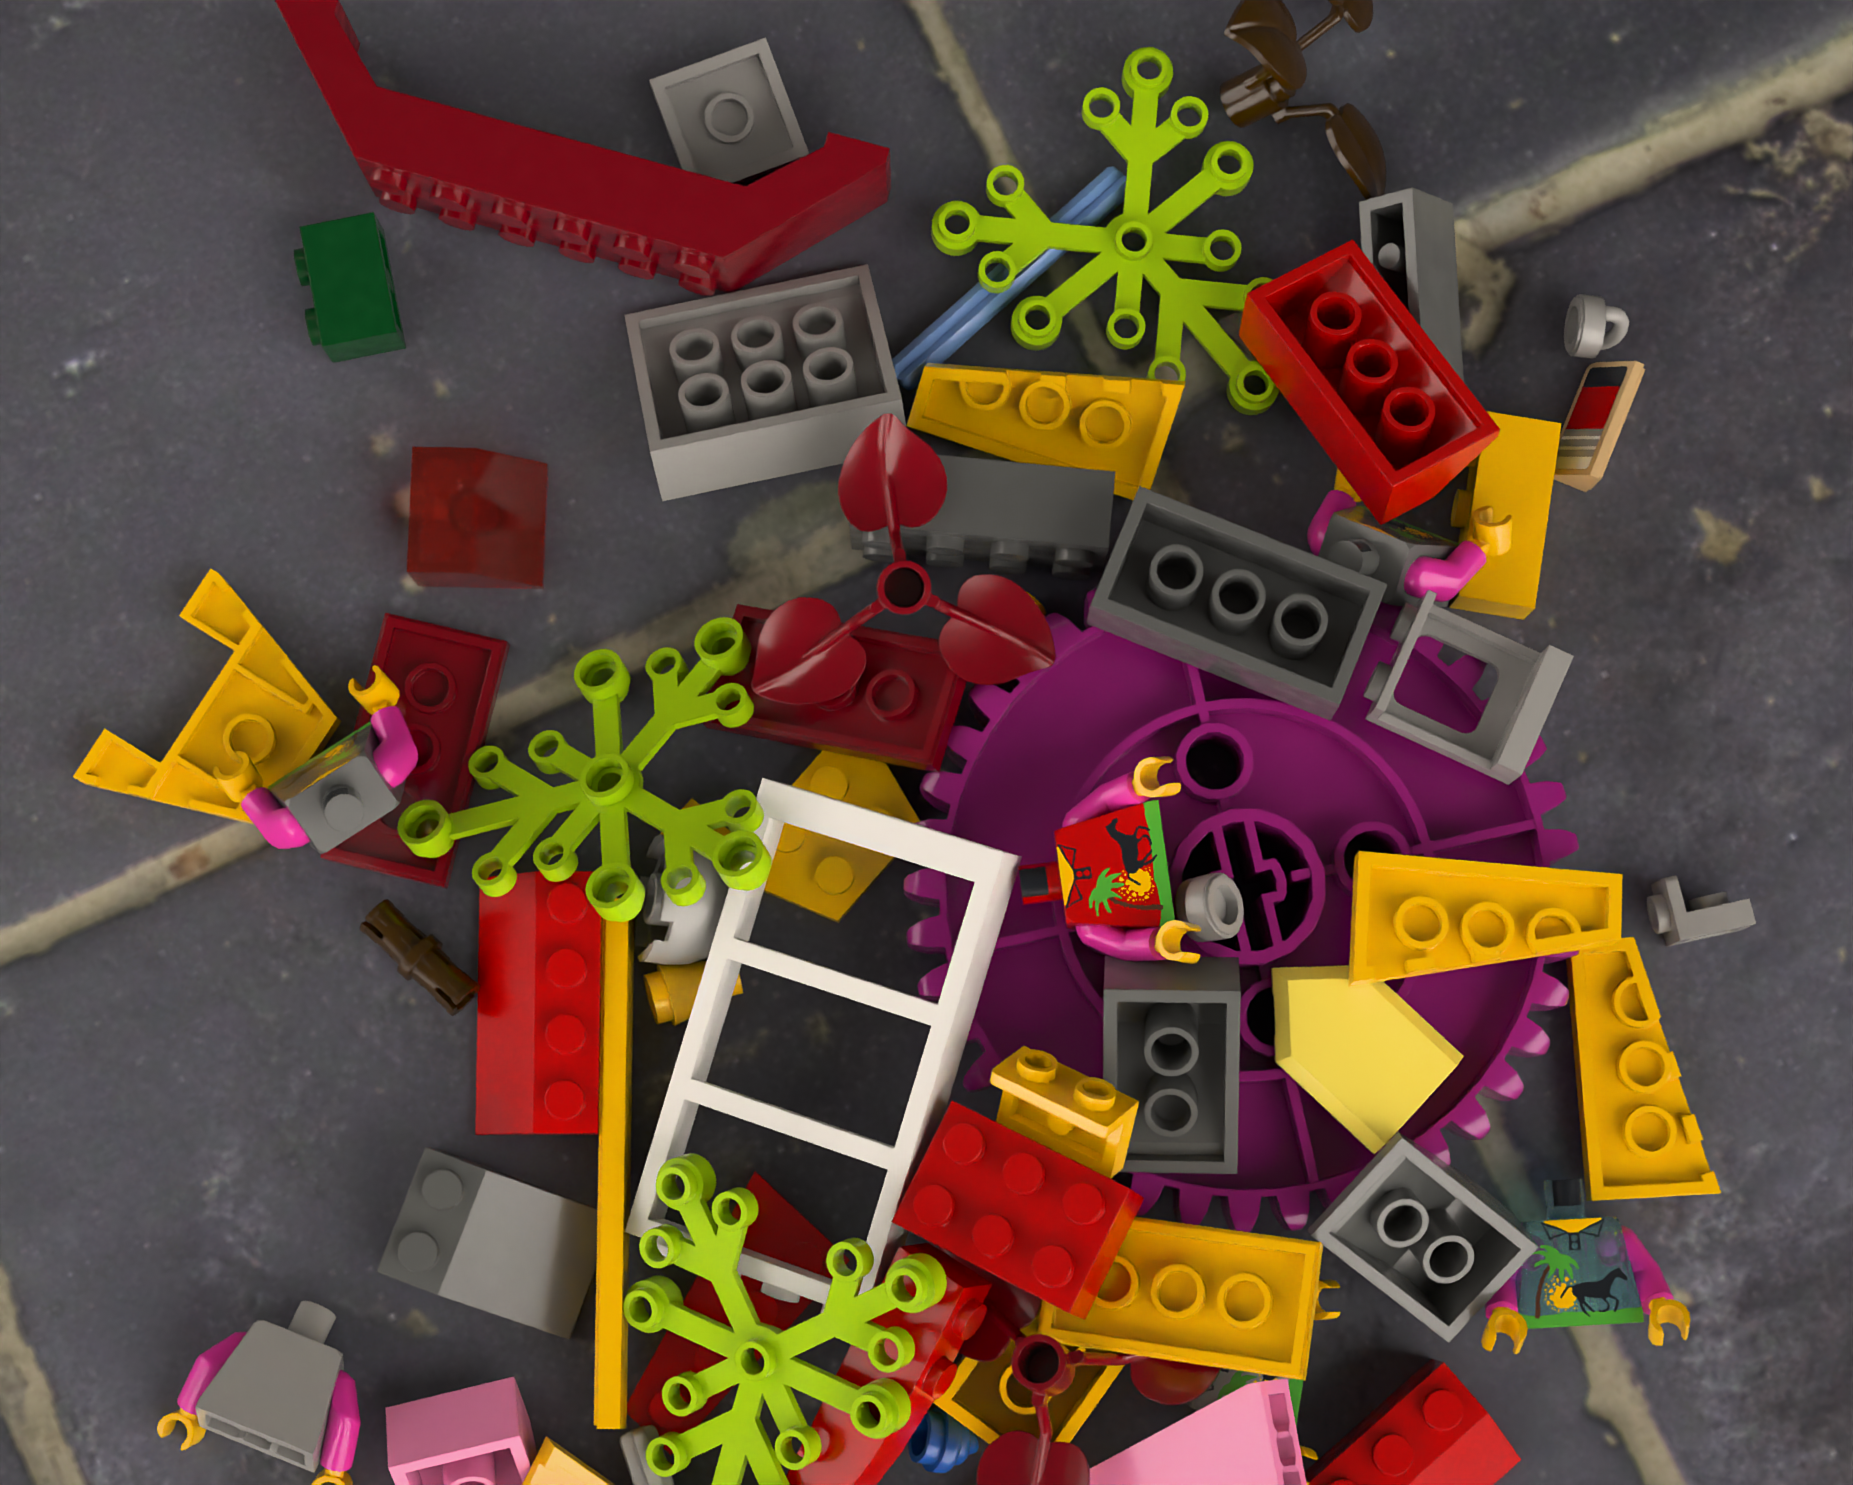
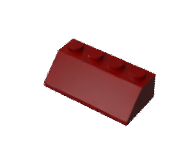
[1238,240,1500,525]
[475,871,603,1135]
[1305,1359,1521,1485]

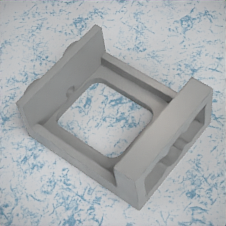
[1363,590,1574,785]

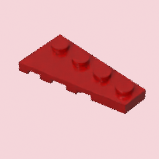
[627,1171,850,1455]

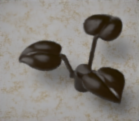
[1220,0,1387,200]

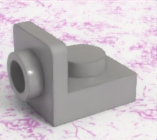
[1647,875,1756,947]

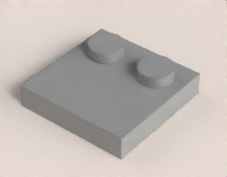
[649,37,809,184]

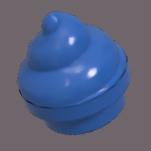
[908,1406,979,1473]

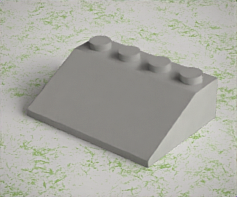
[624,264,906,501]

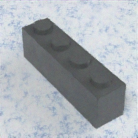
[1359,187,1464,382]

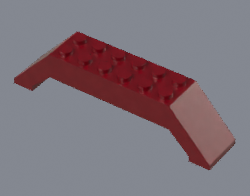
[275,0,891,296]

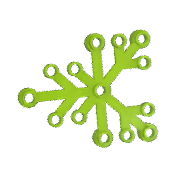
[931,47,1279,415]
[397,617,772,922]
[623,1153,947,1485]

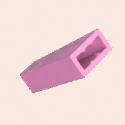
[1090,1379,1307,1485]

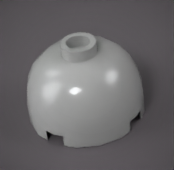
[634,834,729,965]

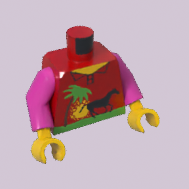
[1018,756,1201,964]

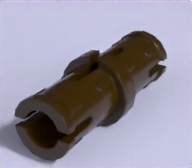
[359,899,480,1016]

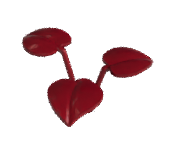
[751,413,1056,705]
[938,1247,1222,1485]

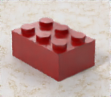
[891,1100,1144,1320]

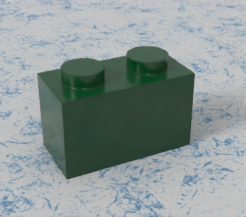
[294,212,406,363]

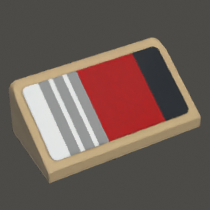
[1554,361,1645,492]

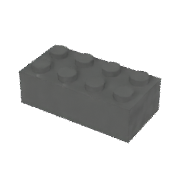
[849,455,1115,580]
[1087,486,1388,720]

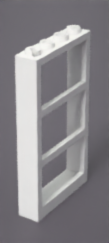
[625,778,1022,1313]

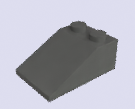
[1103,956,1241,1174]
[1307,1132,1539,1343]
[377,1147,597,1339]

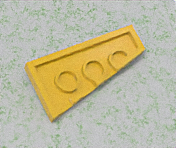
[906,363,1186,500]
[1348,851,1623,987]
[1566,937,1721,1201]

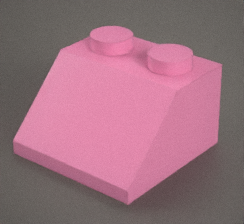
[385,1377,537,1485]

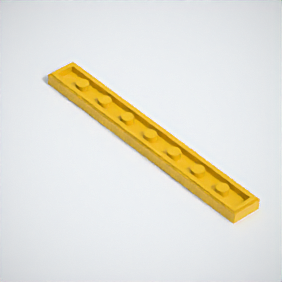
[594,898,635,1429]

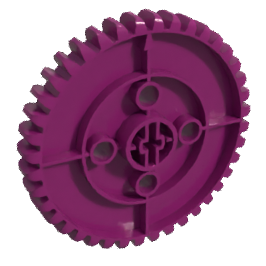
[903,588,1579,1232]

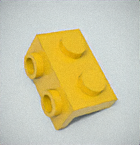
[990,1046,1139,1179]

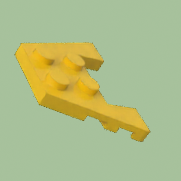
[73,568,341,824]
[659,750,920,923]

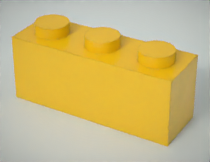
[1449,411,1562,620]

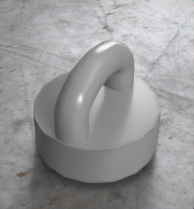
[1564,294,1629,359]
[1175,873,1244,942]

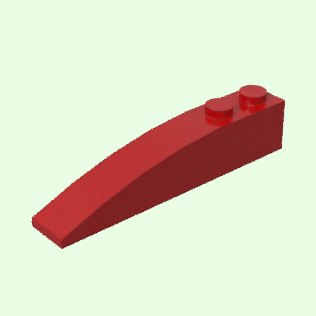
[786,1243,992,1485]

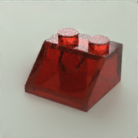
[407,446,549,589]

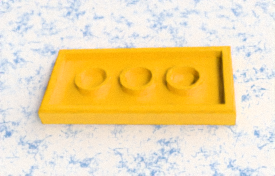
[1037,1217,1324,1381]

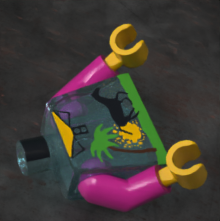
[1481,1179,1691,1354]

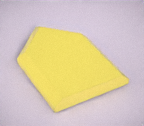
[1271,965,1464,1154]

